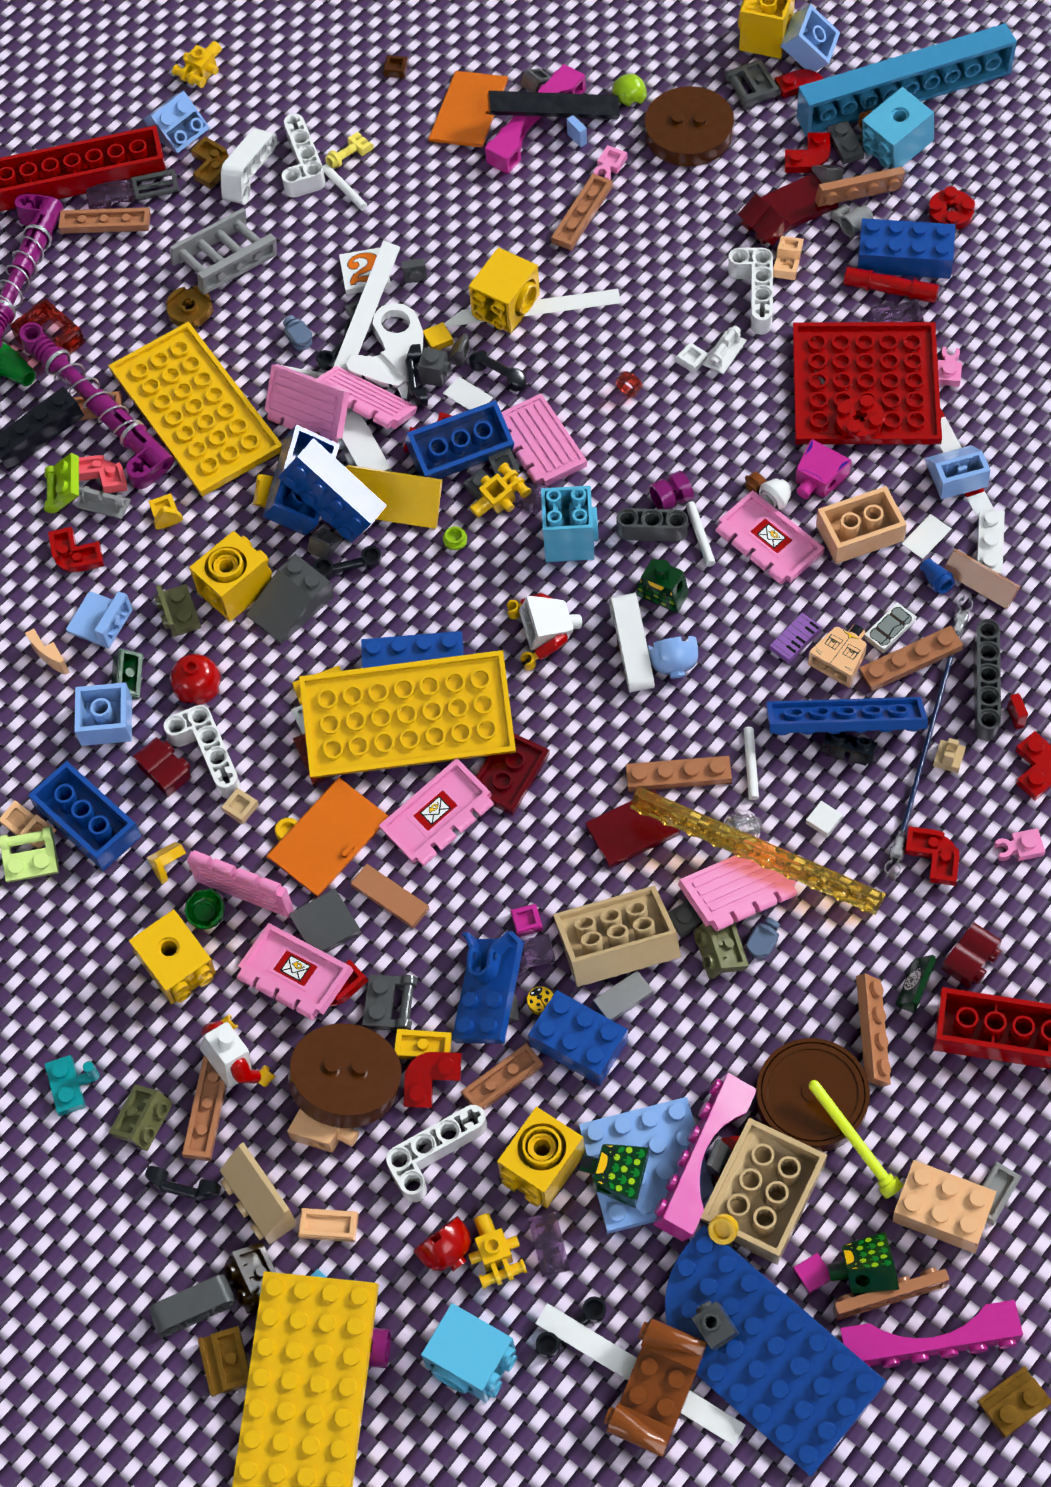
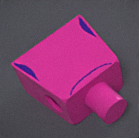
[795,439,852,499]

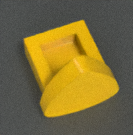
[252,474,273,508]
[148,493,183,529]
[147,842,186,884]

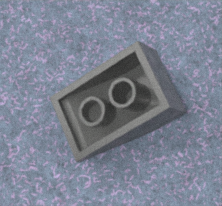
[246,554,334,645]

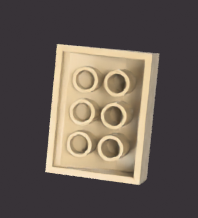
[553,885,681,987]
[700,1118,827,1265]

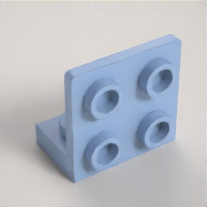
[66,591,133,649]

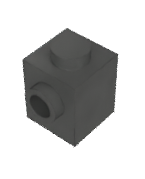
[418,347,451,387]
[692,1301,740,1351]

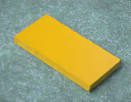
[346,465,442,529]

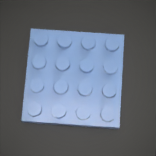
[579,1097,714,1234]

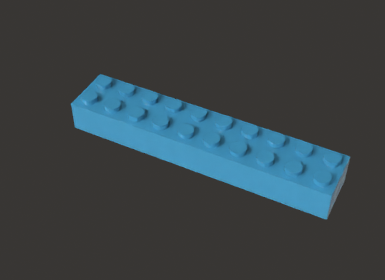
[796,23,1017,137]

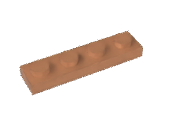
[815,167,905,207]
[551,174,613,251]
[58,208,151,234]
[859,625,963,692]
[626,756,732,792]
[856,973,891,1087]
[182,1056,227,1161]
[833,1268,950,1321]

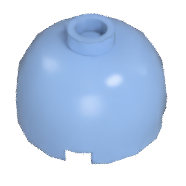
[647,636,698,679]

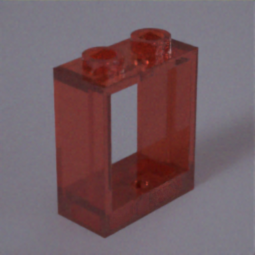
[10,298,85,354]

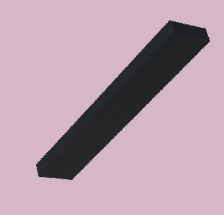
[487,91,620,119]

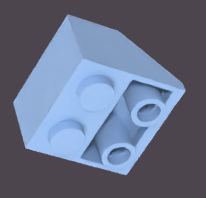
[143,91,210,154]
[925,445,991,500]

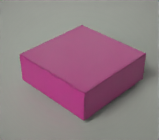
[510,904,543,937]
[793,1253,831,1294]

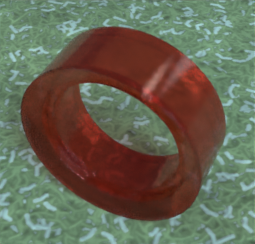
[615,371,642,397]

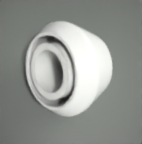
[759,479,791,510]

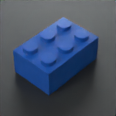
[528,990,628,1086]

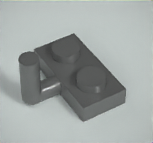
[827,121,864,165]

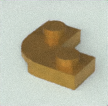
[191,136,229,189]

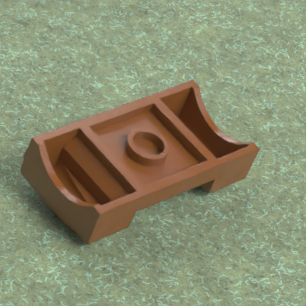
[604,1318,708,1457]

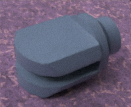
[283,315,312,351]
[747,917,780,959]

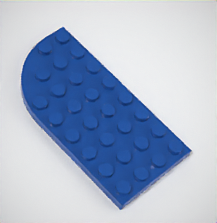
[665,1225,887,1477]

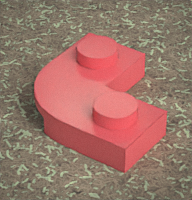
[79,455,127,493]

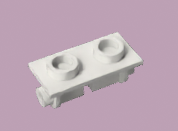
[703,326,747,374]

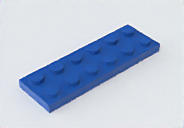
[766,697,928,735]

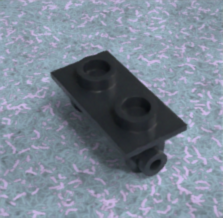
[821,732,878,766]

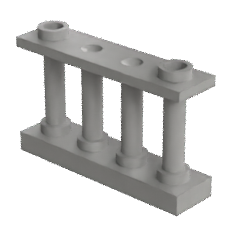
[170,208,277,295]

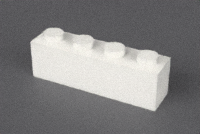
[338,407,391,472]

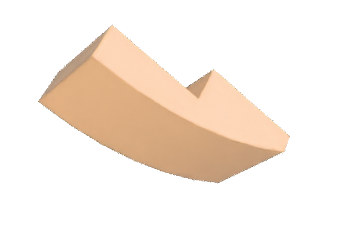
[773,236,804,280]
[25,629,70,675]
[0,801,57,849]

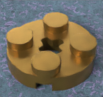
[166,286,214,329]

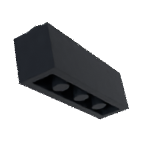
[0,387,84,472]

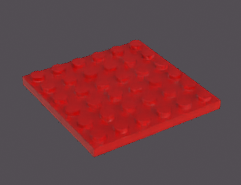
[793,322,942,444]

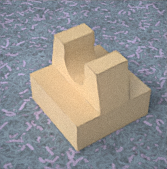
[933,738,966,773]
[221,788,259,824]

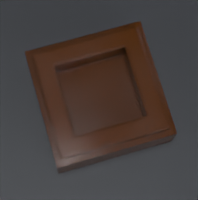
[383,55,409,78]

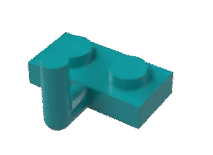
[45,1055,100,1116]

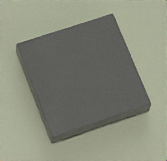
[289,888,361,953]

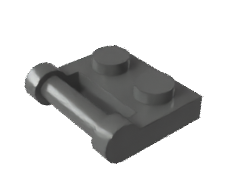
[724,59,779,110]
[362,974,418,1031]

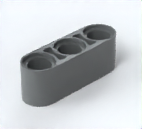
[616,508,688,542]
[149,1275,236,1337]

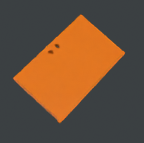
[428,71,508,148]
[266,777,389,897]

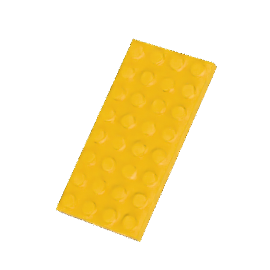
[108,321,283,497]
[299,650,516,779]
[232,1271,379,1487]

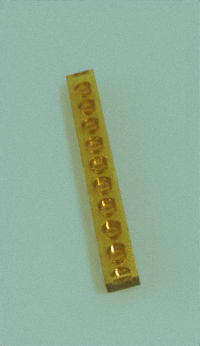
[630,786,886,915]

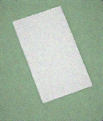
[443,377,493,410]
[902,514,952,559]

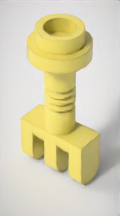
[325,132,374,168]

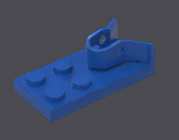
[452,931,524,1044]

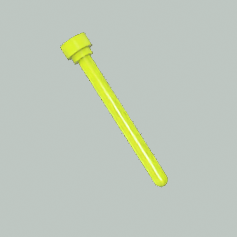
[809,1080,904,1199]

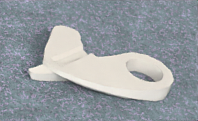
[347,303,423,399]

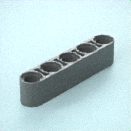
[974,619,1001,741]

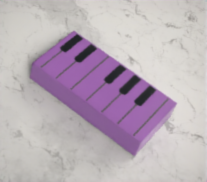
[769,613,822,664]

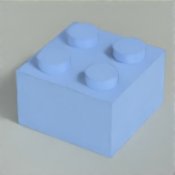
[780,4,840,72]
[75,682,132,746]

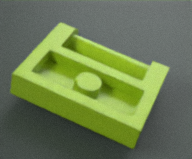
[44,453,79,513]

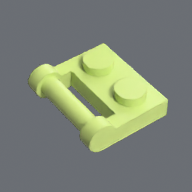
[0,826,59,883]

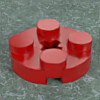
[928,186,975,230]
[835,395,885,442]

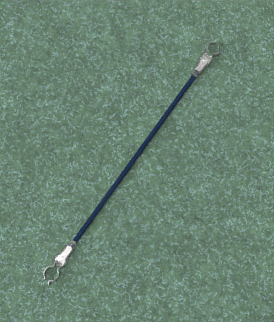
[884,594,973,881]

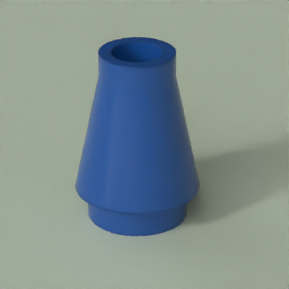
[920,558,955,594]

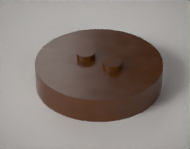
[645,86,734,166]
[288,1023,401,1128]
[756,1038,870,1152]

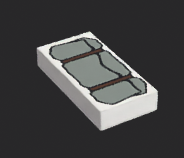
[864,603,917,653]

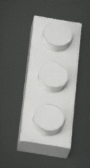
[977,509,1005,575]

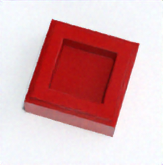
[1007,693,1028,729]

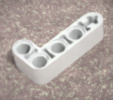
[282,113,326,198]
[221,128,277,205]
[728,248,773,335]
[609,593,655,693]
[164,705,241,799]
[386,1105,487,1203]

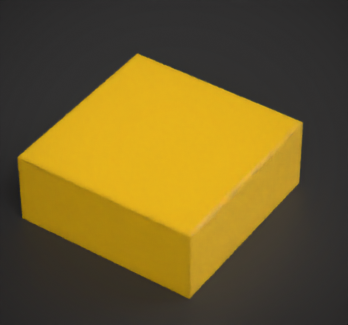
[423,322,454,350]

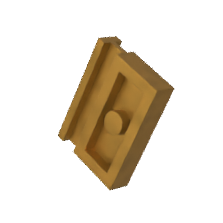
[197,1326,249,1397]
[977,1366,1051,1439]

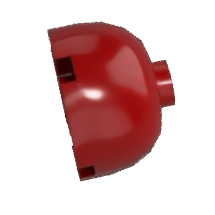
[170,654,222,705]
[413,1216,471,1271]

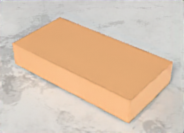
[298,1208,359,1242]

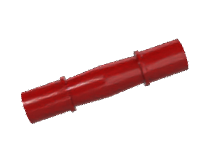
[843,266,939,304]

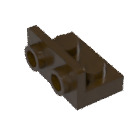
[225,1242,277,1314]

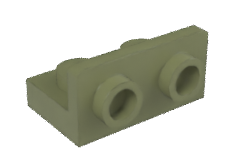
[154,584,202,637]
[694,920,749,979]
[109,1084,173,1151]

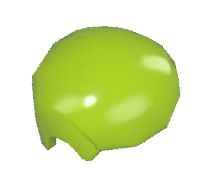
[612,74,647,107]

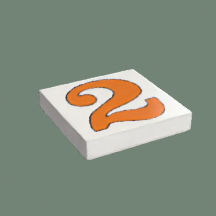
[339,248,391,295]

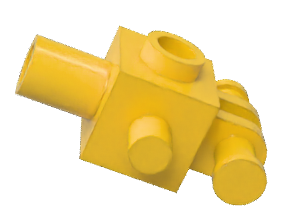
[172,41,222,88]
[469,462,531,518]
[468,1213,527,1289]

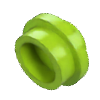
[443,526,467,550]

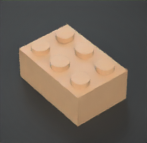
[816,486,907,564]
[893,1160,997,1254]

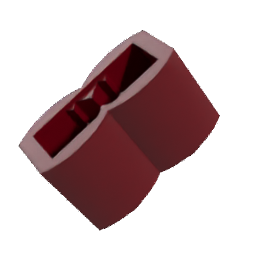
[738,193,791,246]
[133,737,192,797]
[941,922,1002,988]

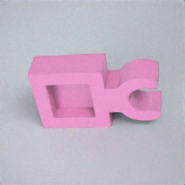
[594,145,627,180]
[938,347,962,387]
[994,828,1046,861]

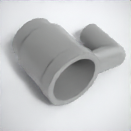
[830,204,873,237]

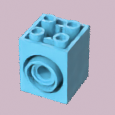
[862,87,934,169]
[541,485,598,562]
[421,1303,517,1403]

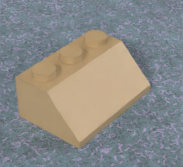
[219,1142,297,1245]

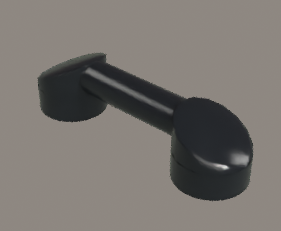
[316,321,351,370]
[405,344,428,407]
[469,350,527,392]
[313,545,381,580]
[145,1166,222,1201]
[536,1296,606,1358]

